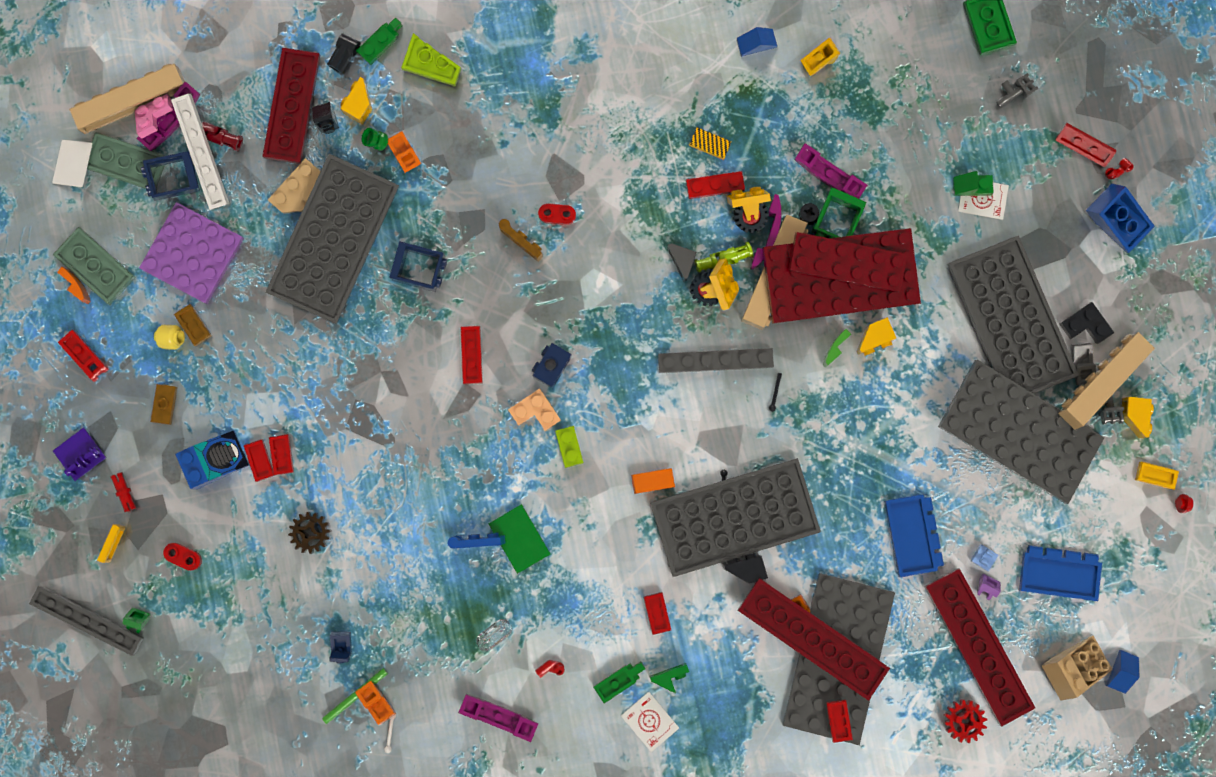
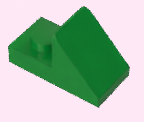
[953,171,994,196]
[649,663,689,694]

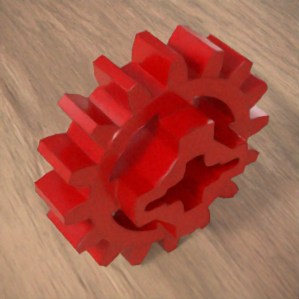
[943,699,987,743]

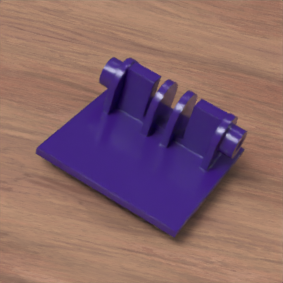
[53,427,106,481]

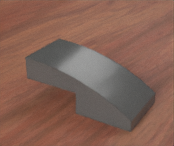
[1071,343,1096,385]

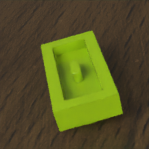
[555,426,584,468]

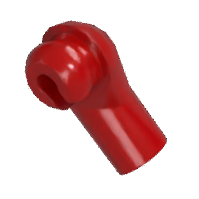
[535,660,565,678]

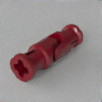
[201,121,243,152]

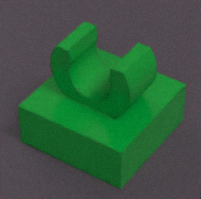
[122,607,150,634]

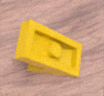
[800,38,840,76]

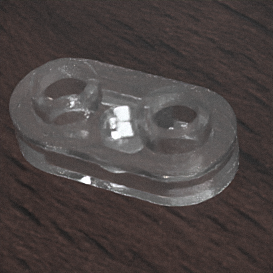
[476,619,513,651]

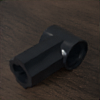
[327,33,361,73]

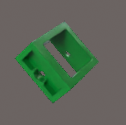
[812,188,867,238]

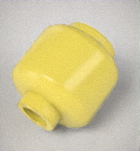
[154,324,185,350]

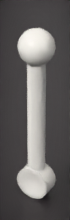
[384,714,396,753]

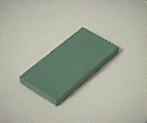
[87,132,165,189]
[53,227,136,305]

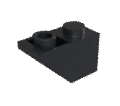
[312,102,339,134]
[723,553,768,584]

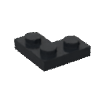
[1059,302,1114,344]

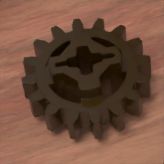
[288,512,332,554]

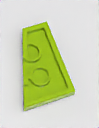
[401,33,461,87]

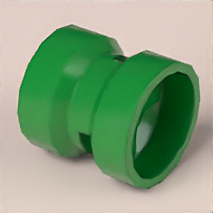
[361,128,388,151]

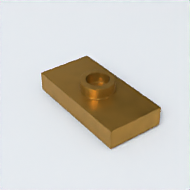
[174,304,212,346]
[150,384,178,425]

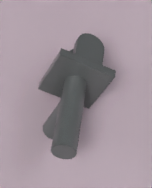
[996,73,1039,108]
[1098,396,1124,425]

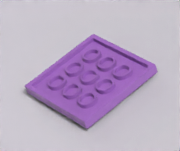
[139,202,244,304]

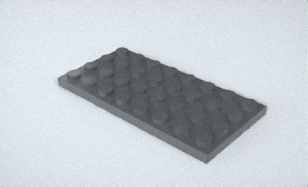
[266,154,399,324]
[947,235,1079,394]
[938,360,1105,504]
[650,458,821,577]
[783,573,895,746]

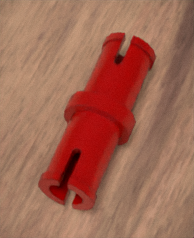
[110,472,137,513]

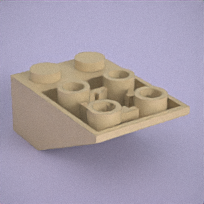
[1042,635,1113,701]

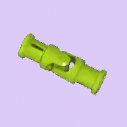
[694,242,754,272]

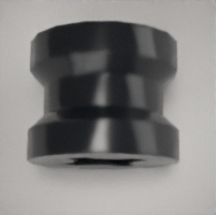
[799,203,819,225]

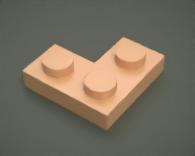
[508,389,561,431]

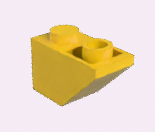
[340,77,372,125]
[856,317,896,356]
[1121,397,1154,439]

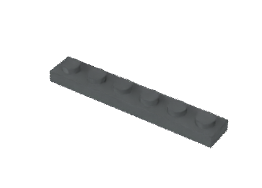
[658,348,774,373]
[29,586,144,656]

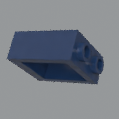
[141,151,200,201]
[389,241,447,292]

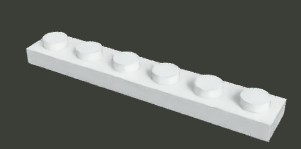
[171,94,230,210]

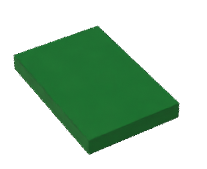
[963,0,1017,55]
[488,504,551,574]

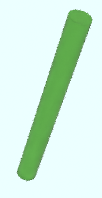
[322,668,388,724]

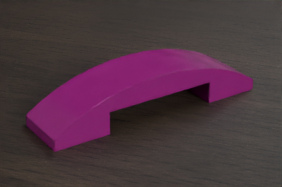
[136,81,200,151]
[794,143,868,199]
[750,194,781,270]
[458,694,538,742]

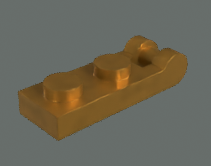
[499,219,543,262]

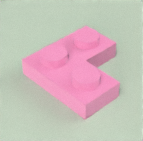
[135,94,173,139]

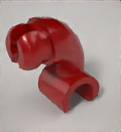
[1105,158,1134,180]

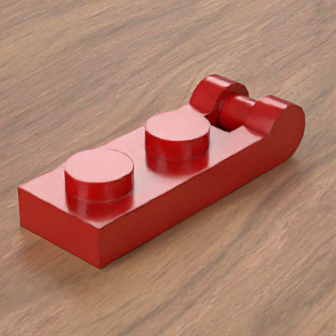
[58,330,109,382]

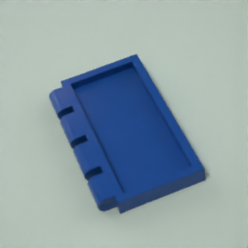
[884,494,944,577]
[1019,545,1102,601]

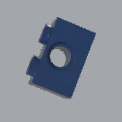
[532,343,572,389]

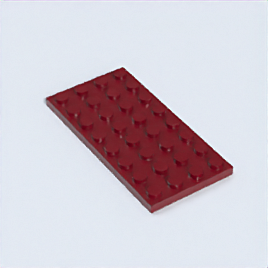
[762,228,921,324]

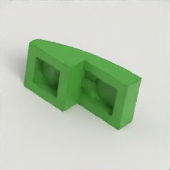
[823,329,851,367]

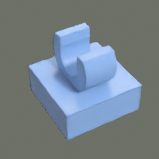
[970,545,998,572]

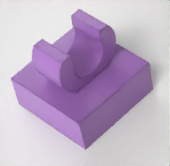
[977,574,1001,600]

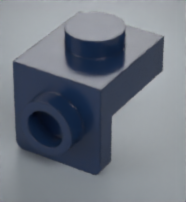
[329,631,352,664]

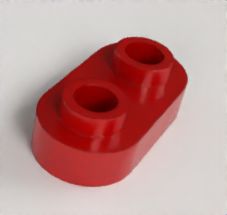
[538,204,576,225]
[163,543,202,571]

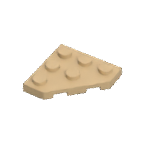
[268,158,320,214]

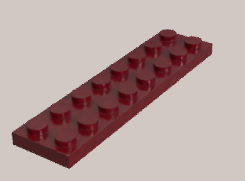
[924,568,1036,727]
[737,578,890,701]

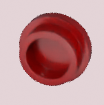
[1175,494,1194,513]

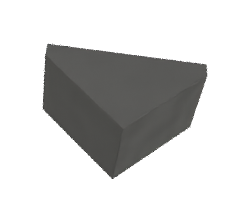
[667,243,697,282]

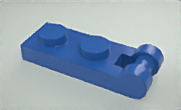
[447,532,505,549]

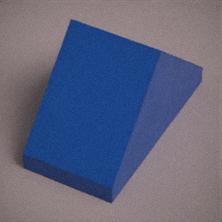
[737,27,778,57]
[1106,650,1140,694]

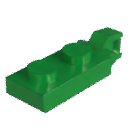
[356,18,403,65]
[593,661,645,703]

